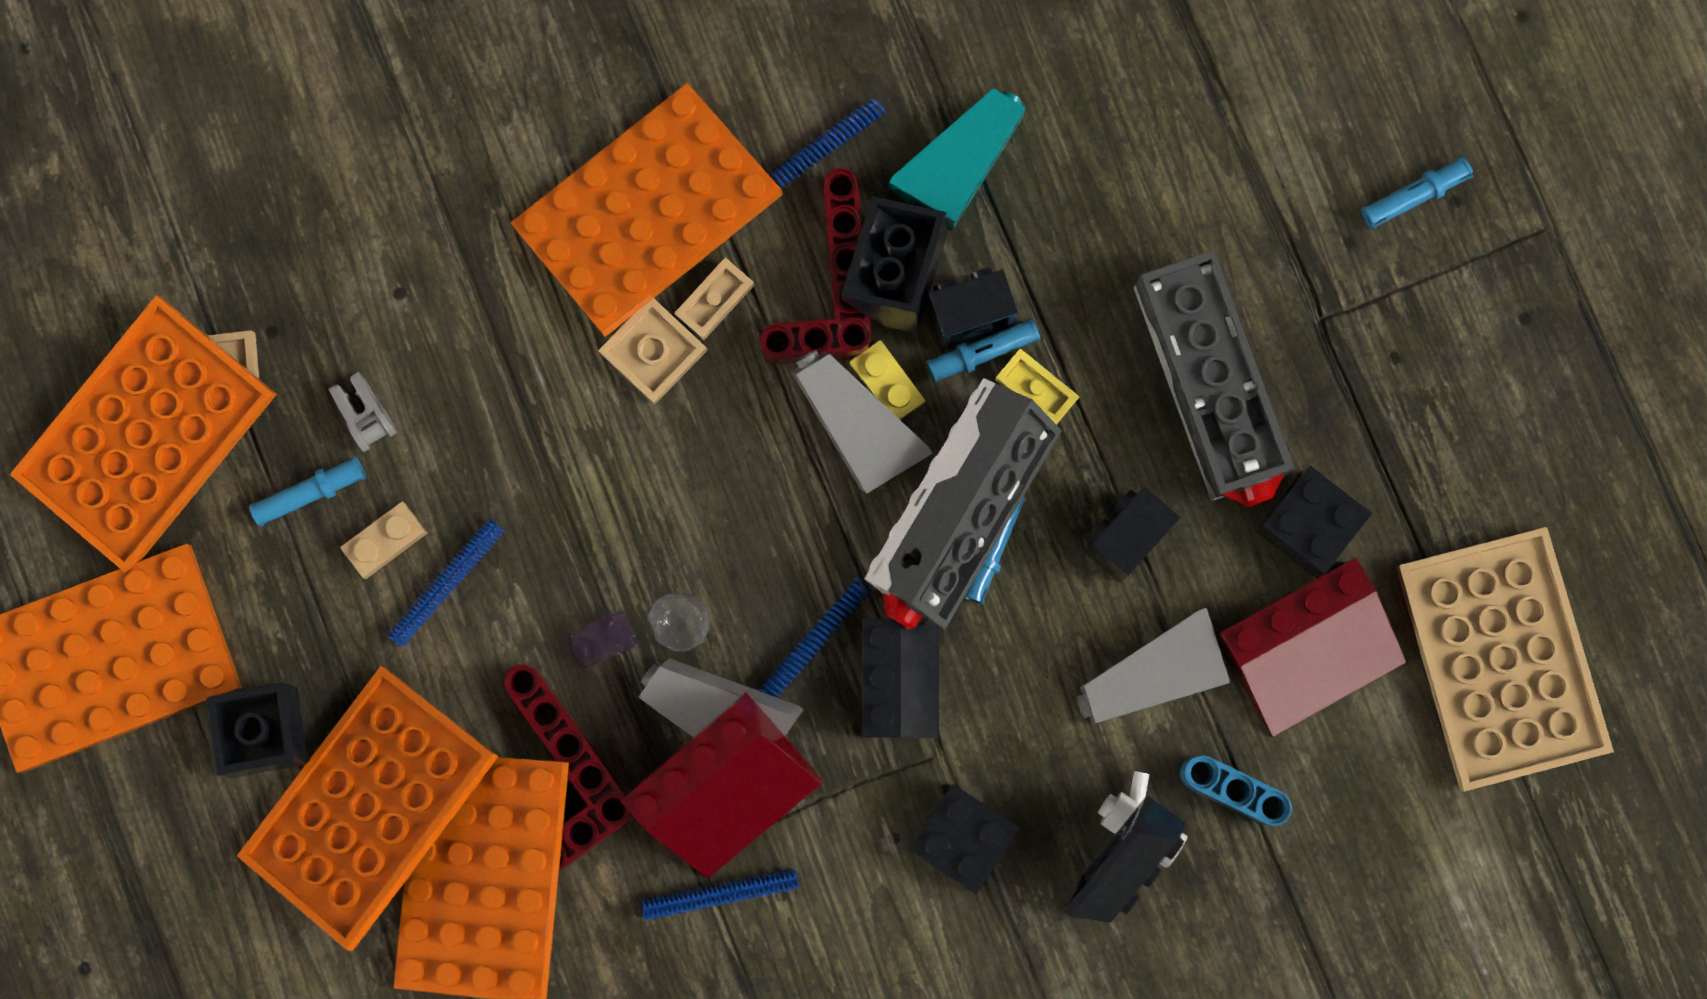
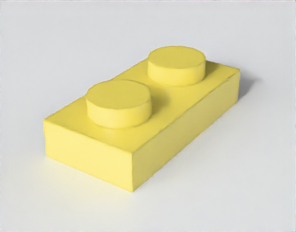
[850,340,926,421]
[995,348,1079,425]

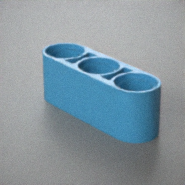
[1179,755,1292,826]

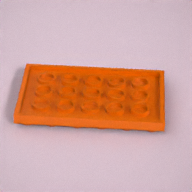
[510,83,783,337]
[10,295,277,573]
[0,544,242,773]
[237,666,498,951]
[393,757,569,999]

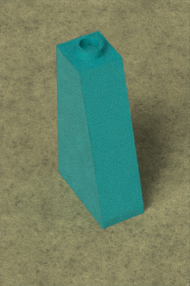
[888,88,1026,231]

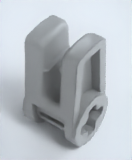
[328,371,398,452]

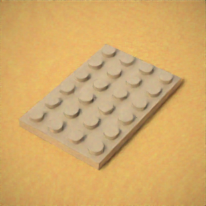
[1396,527,1614,792]

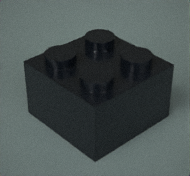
[926,267,1018,351]
[1255,465,1372,578]
[1085,486,1180,583]
[206,683,308,778]
[909,784,1019,895]

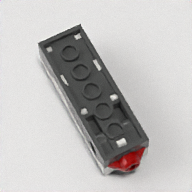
[1134,250,1295,508]
[864,378,1062,630]

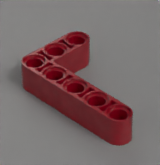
[760,168,871,365]
[504,664,633,872]

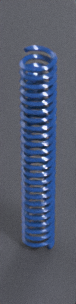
[768,98,886,188]
[757,578,870,697]

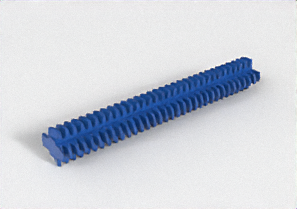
[387,518,506,647]
[642,868,799,921]

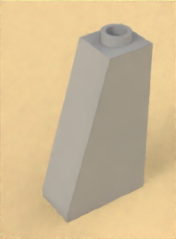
[791,350,933,494]
[1077,608,1230,725]
[638,658,804,737]

